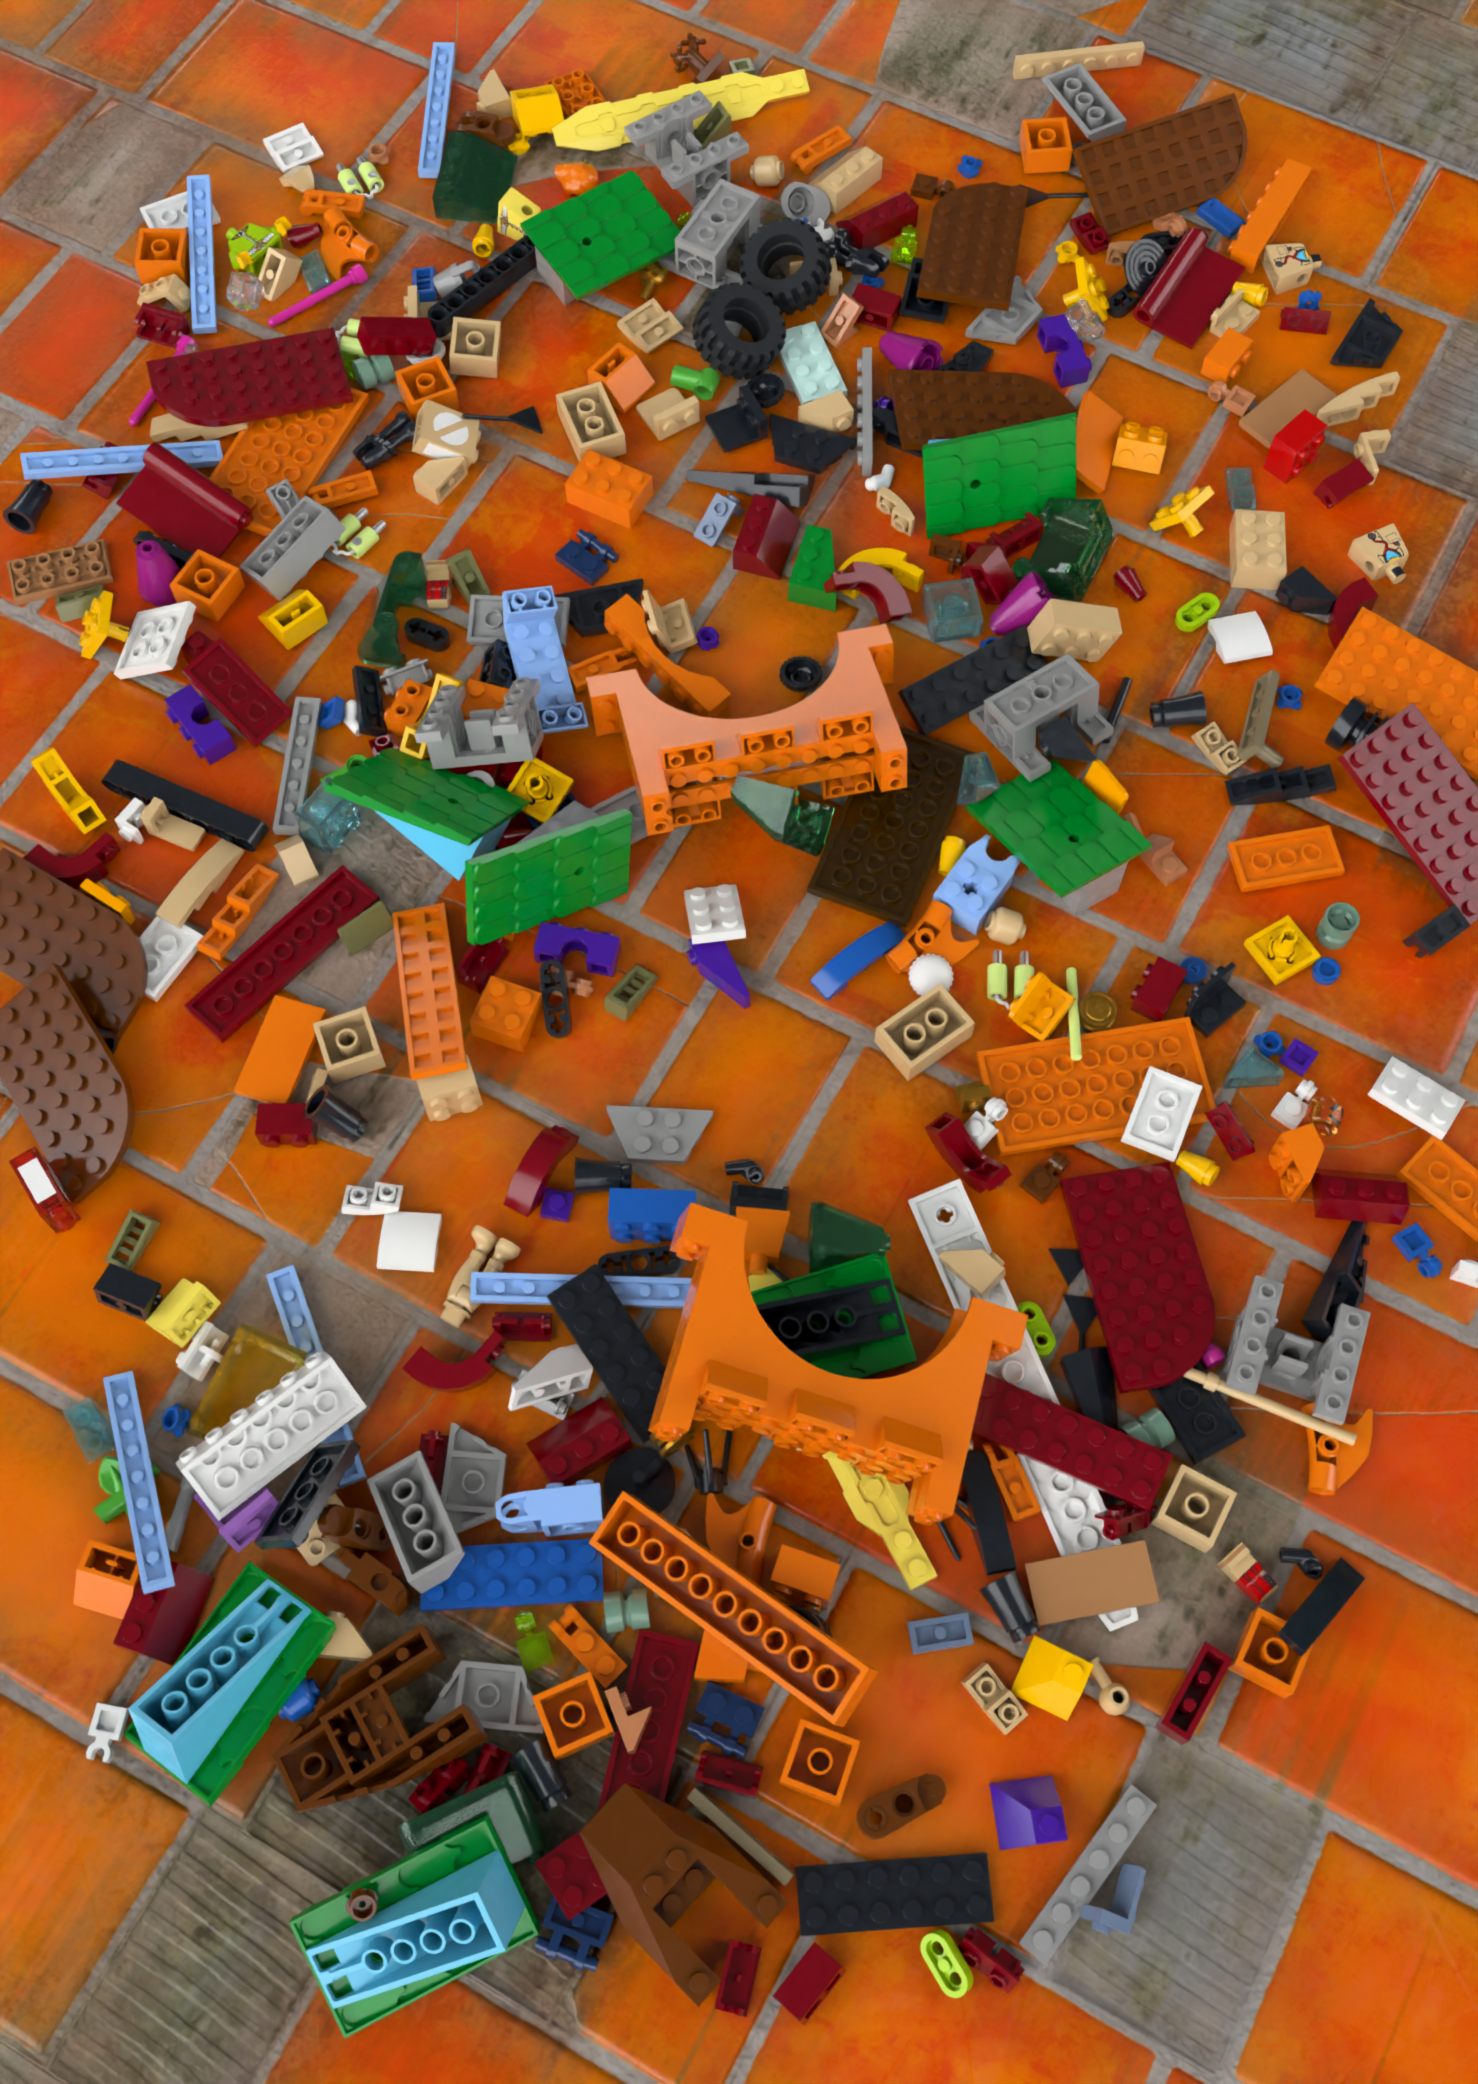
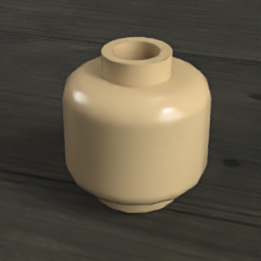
[750,155,785,187]
[984,907,1026,945]

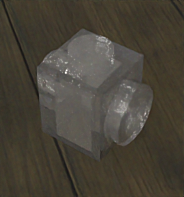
[226,272,265,312]

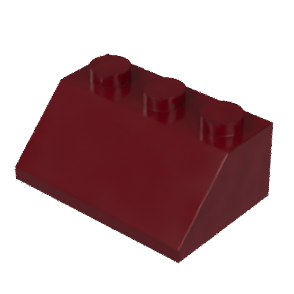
[836,191,919,249]
[733,493,800,580]
[1311,1168,1410,1225]
[526,1397,633,1487]
[113,1561,215,1666]

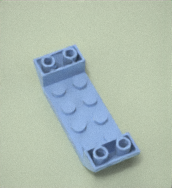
[502,586,589,734]

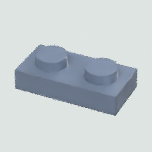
[907,1612,974,1655]

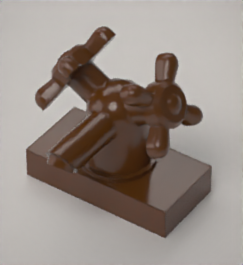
[670,33,725,84]

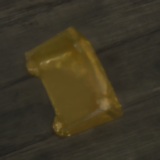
[186,1323,308,1441]

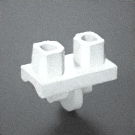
[176,1321,229,1382]

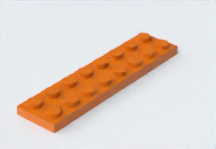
[392,903,468,1081]

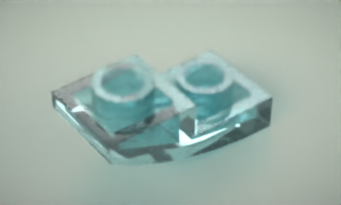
[299,249,332,294]
[1225,467,1256,511]
[63,1397,116,1463]

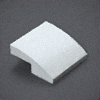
[263,122,324,173]
[1207,611,1273,664]
[377,1211,442,1272]

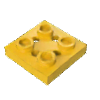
[1063,256,1109,323]
[1149,485,1214,538]
[79,590,129,659]
[507,757,575,823]
[1243,915,1321,986]

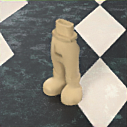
[440,1225,521,1328]

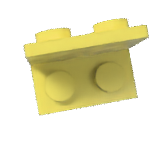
[146,1278,221,1349]

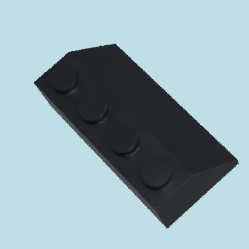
[1037,716,1096,764]

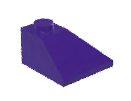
[989,1775,1068,1850]

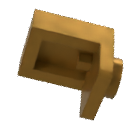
[954,1081,992,1113]

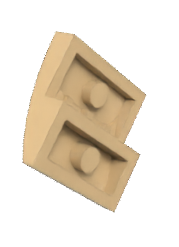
[617,298,684,354]

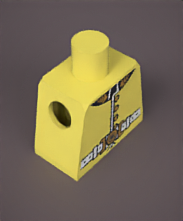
[497,187,542,241]

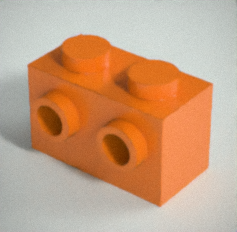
[1201,327,1253,384]
[384,679,433,737]

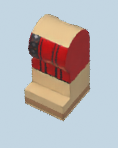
[426,560,452,609]
[1216,1542,1278,1605]

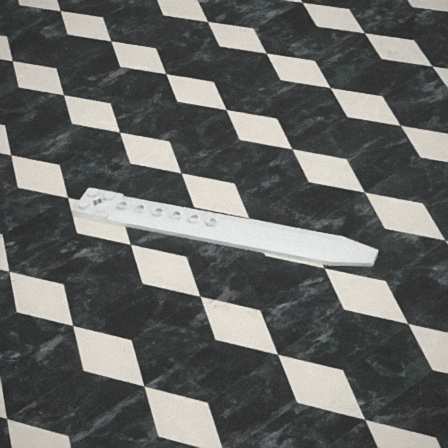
[908,1178,1139,1632]

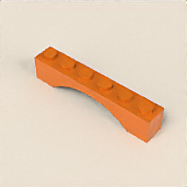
[604,594,731,718]

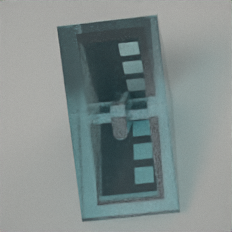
[957,752,1000,806]
[1223,1046,1284,1089]

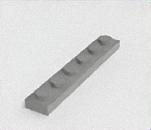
[857,347,873,476]
[273,697,323,836]
[1018,1784,1157,1966]

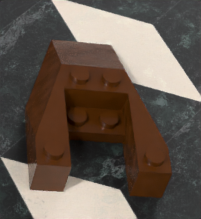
[272,1623,489,1813]
[579,1782,789,2007]

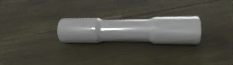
[165,1475,196,1553]

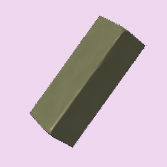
[55,584,105,622]
[337,901,394,955]

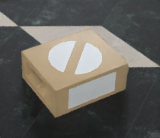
[412,399,481,469]

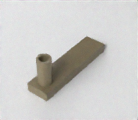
[1237,669,1284,768]
[685,1786,796,1886]

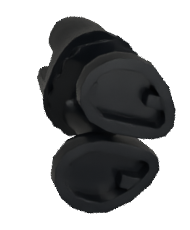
[824,228,890,278]
[353,410,416,470]

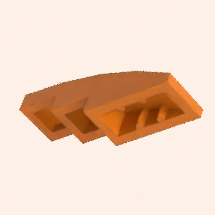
[197,863,279,961]

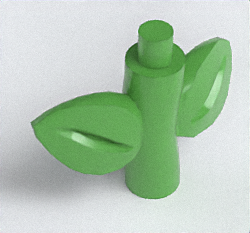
[93,1456,161,1525]

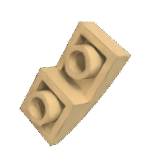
[876,486,915,537]
[1191,721,1247,775]
[961,1662,1028,1735]

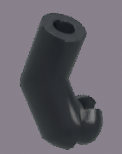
[725,1159,765,1184]
[1279,1547,1323,1580]

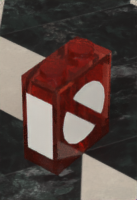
[9,1146,82,1234]

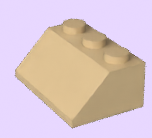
[808,146,883,214]

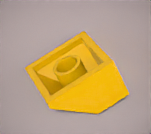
[1011,1635,1094,1721]

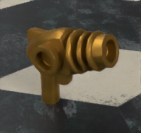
[637,262,668,302]

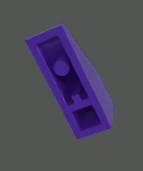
[686,939,750,1009]

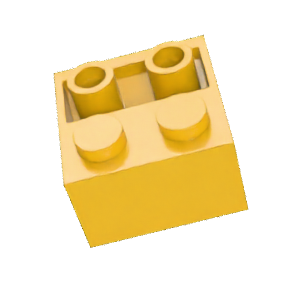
[510,84,564,137]
[258,589,328,650]

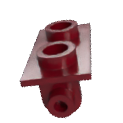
[1279,306,1331,335]
[1205,1100,1255,1161]
[492,1312,553,1342]
[419,1430,449,1495]
[1095,1503,1158,1540]
[458,1743,512,1816]
[408,1757,472,1819]
[957,1927,1025,1993]

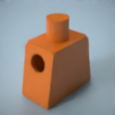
[736,1206,790,1275]
[694,1629,763,1684]

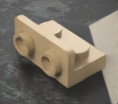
[1209,289,1261,338]

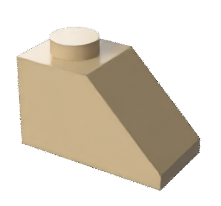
[476,69,512,120]
[254,247,303,302]
[798,390,854,433]
[413,456,468,505]
[938,1249,1006,1300]
[318,1611,375,1662]

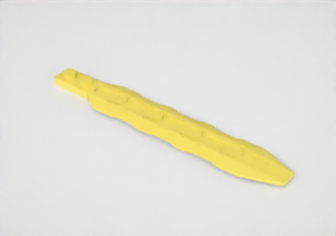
[552,69,810,152]
[748,1268,938,1591]

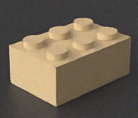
[556,381,626,462]
[1229,509,1287,590]
[1027,598,1123,662]
[874,983,975,1081]

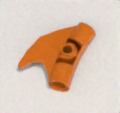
[320,207,379,281]
[885,901,979,974]
[1301,1402,1373,1496]
[705,1493,778,1587]

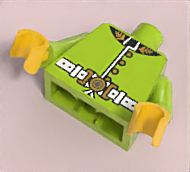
[226,216,292,279]

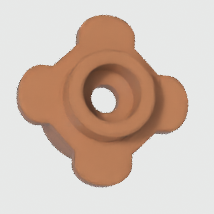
[367,143,391,165]

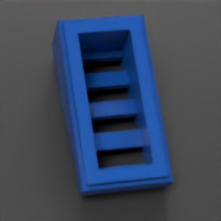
[412,266,438,302]

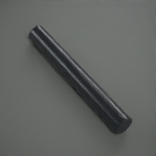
[1101,677,1132,744]

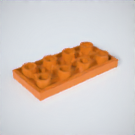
[544,68,607,119]
[1076,390,1123,494]
[233,995,327,1103]

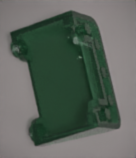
[1012,498,1113,602]
[357,551,427,669]
[731,775,835,856]
[807,1201,891,1274]
[397,1771,550,1865]

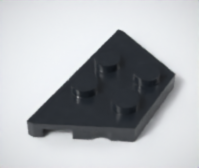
[1330,298,1403,368]
[769,414,857,475]
[554,578,644,638]

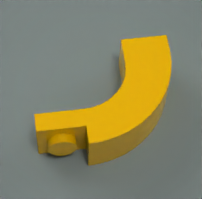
[838,548,924,599]
[399,673,463,760]
[29,747,106,835]

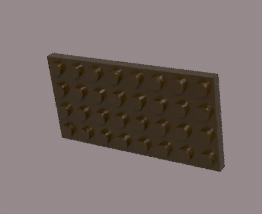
[807,727,978,928]

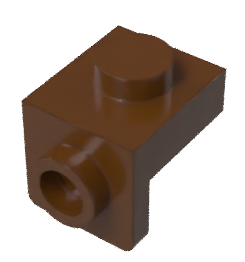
[929,533,964,575]

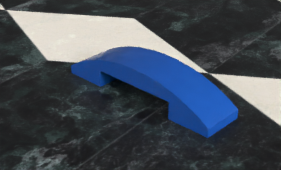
[810,921,906,1001]

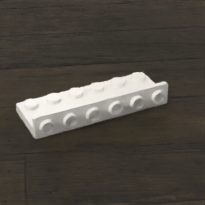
[175,1351,367,1521]

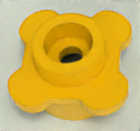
[508,133,530,155]
[1055,241,1080,264]

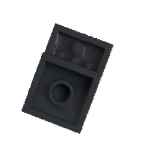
[899,257,951,324]

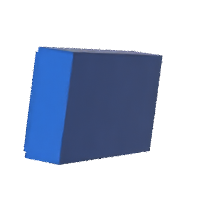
[1196,198,1246,239]

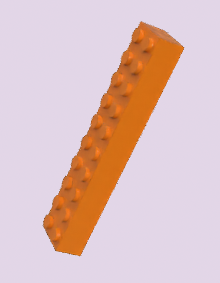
[589,1491,879,1727]

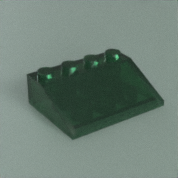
[432,131,518,224]

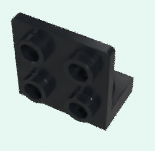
[705,384,768,453]
[479,638,517,689]
[1184,962,1247,1039]

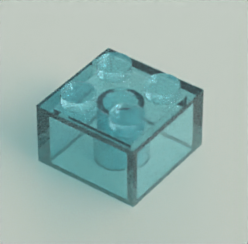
[922,578,984,643]
[294,777,361,856]

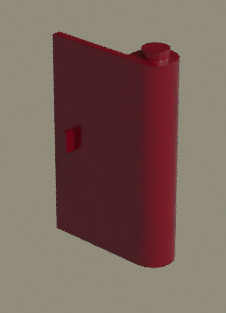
[1133,228,1246,349]
[116,442,253,559]

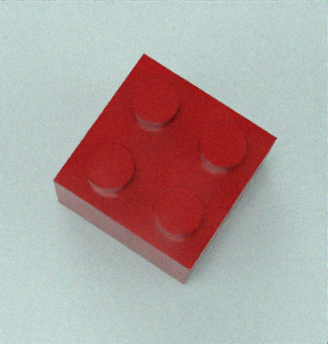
[1263,409,1328,484]

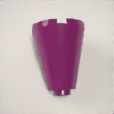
[879,331,943,370]
[136,540,182,607]
[989,570,1056,636]

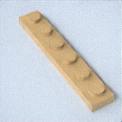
[1013,41,1145,80]

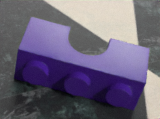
[1037,313,1092,388]
[164,684,236,765]
[533,922,621,977]

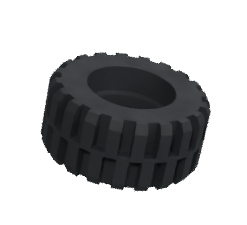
[739,218,832,315]
[692,282,786,380]

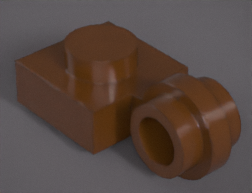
[910,173,955,201]
[1020,1151,1070,1204]

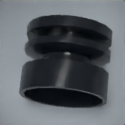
[1325,697,1391,752]

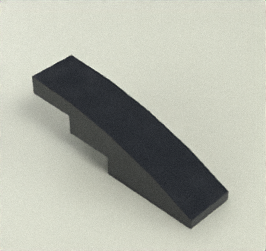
[1225,764,1336,805]
[961,1450,1017,1576]
[1276,1558,1365,1657]

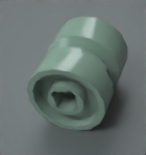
[352,355,396,391]
[1315,902,1360,950]
[1118,1407,1175,1449]
[603,1587,650,1634]

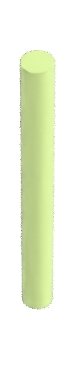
[1066,967,1082,1061]

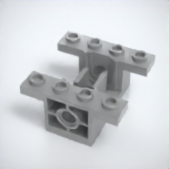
[624,90,749,208]
[656,179,763,289]
[969,653,1114,782]
[414,677,544,769]
[1222,1275,1371,1425]

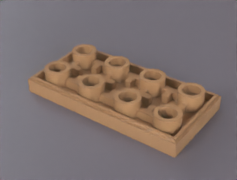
[1238,369,1338,449]
[6,539,114,606]
[1025,1540,1160,1626]

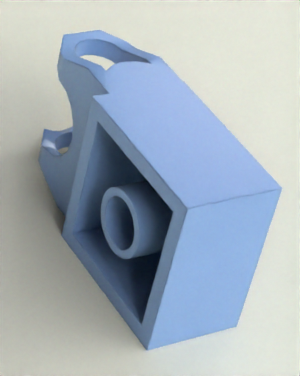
[932,834,1020,936]
[496,1480,605,1538]

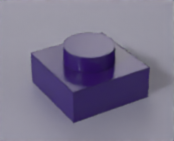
[1279,1038,1319,1077]
[540,1188,575,1223]

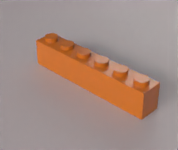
[1227,158,1312,274]

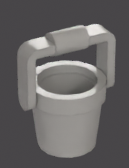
[433,260,482,298]

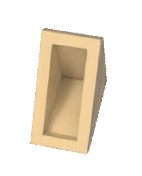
[274,835,319,888]

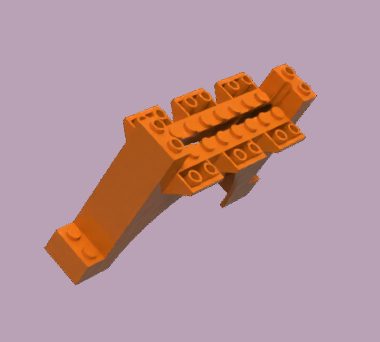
[586,624,907,836]
[648,1202,1028,1525]

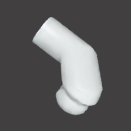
[865,464,895,491]
[343,699,362,736]

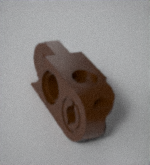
[453,110,516,151]
[317,1504,392,1552]
[334,1546,411,1617]
[856,1773,946,1840]

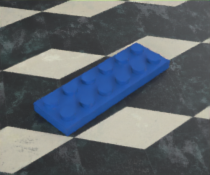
[420,1539,604,1612]

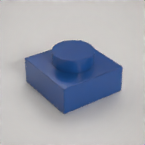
[318,696,345,730]

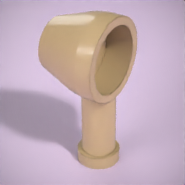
[1090,1657,1131,1716]

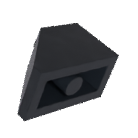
[1275,566,1337,615]

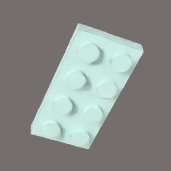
[778,321,847,405]

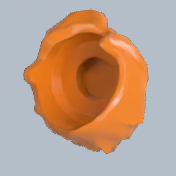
[554,162,599,196]

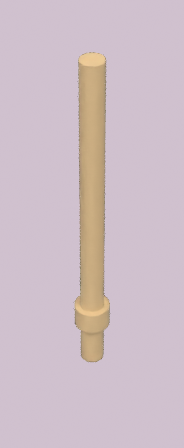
[1183,1368,1357,1446]

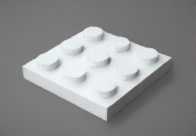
[114,601,196,680]

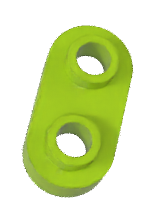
[1175,593,1220,632]
[1017,1301,1056,1358]
[920,1929,973,1998]

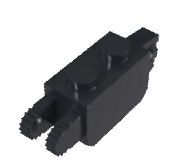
[872,406,923,458]

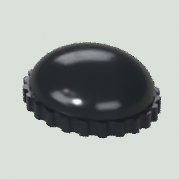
[747,373,785,408]
[779,656,822,692]

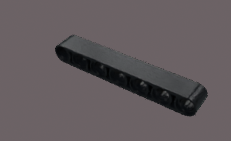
[428,235,537,338]
[101,760,269,852]

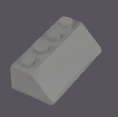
[1042,63,1127,142]
[239,495,346,601]
[367,1450,465,1594]

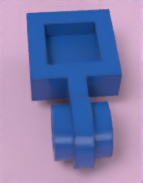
[1391,1222,1443,1278]

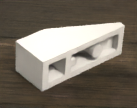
[508,1344,593,1411]

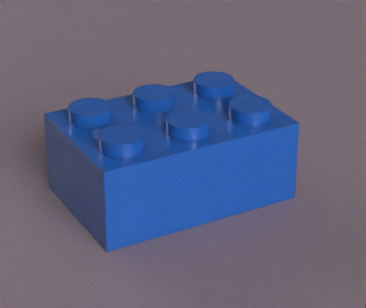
[608,1188,697,1244]

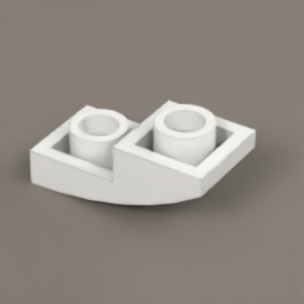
[342,1182,404,1215]

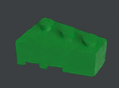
[788,524,837,612]

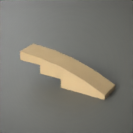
[1316,371,1400,427]
[150,413,249,442]
[155,838,245,929]

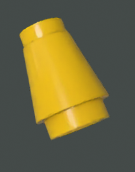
[472,224,495,258]
[1231,282,1268,307]
[938,836,967,876]
[1176,1150,1220,1186]

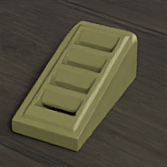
[604,964,658,1021]
[104,1209,161,1271]

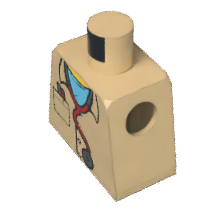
[1261,243,1321,295]
[1347,523,1409,584]

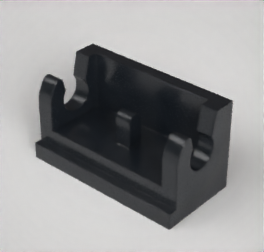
[1403,905,1471,958]
[729,1181,789,1215]
[93,1263,163,1321]

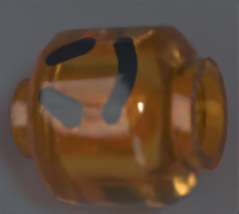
[1304,1095,1344,1139]

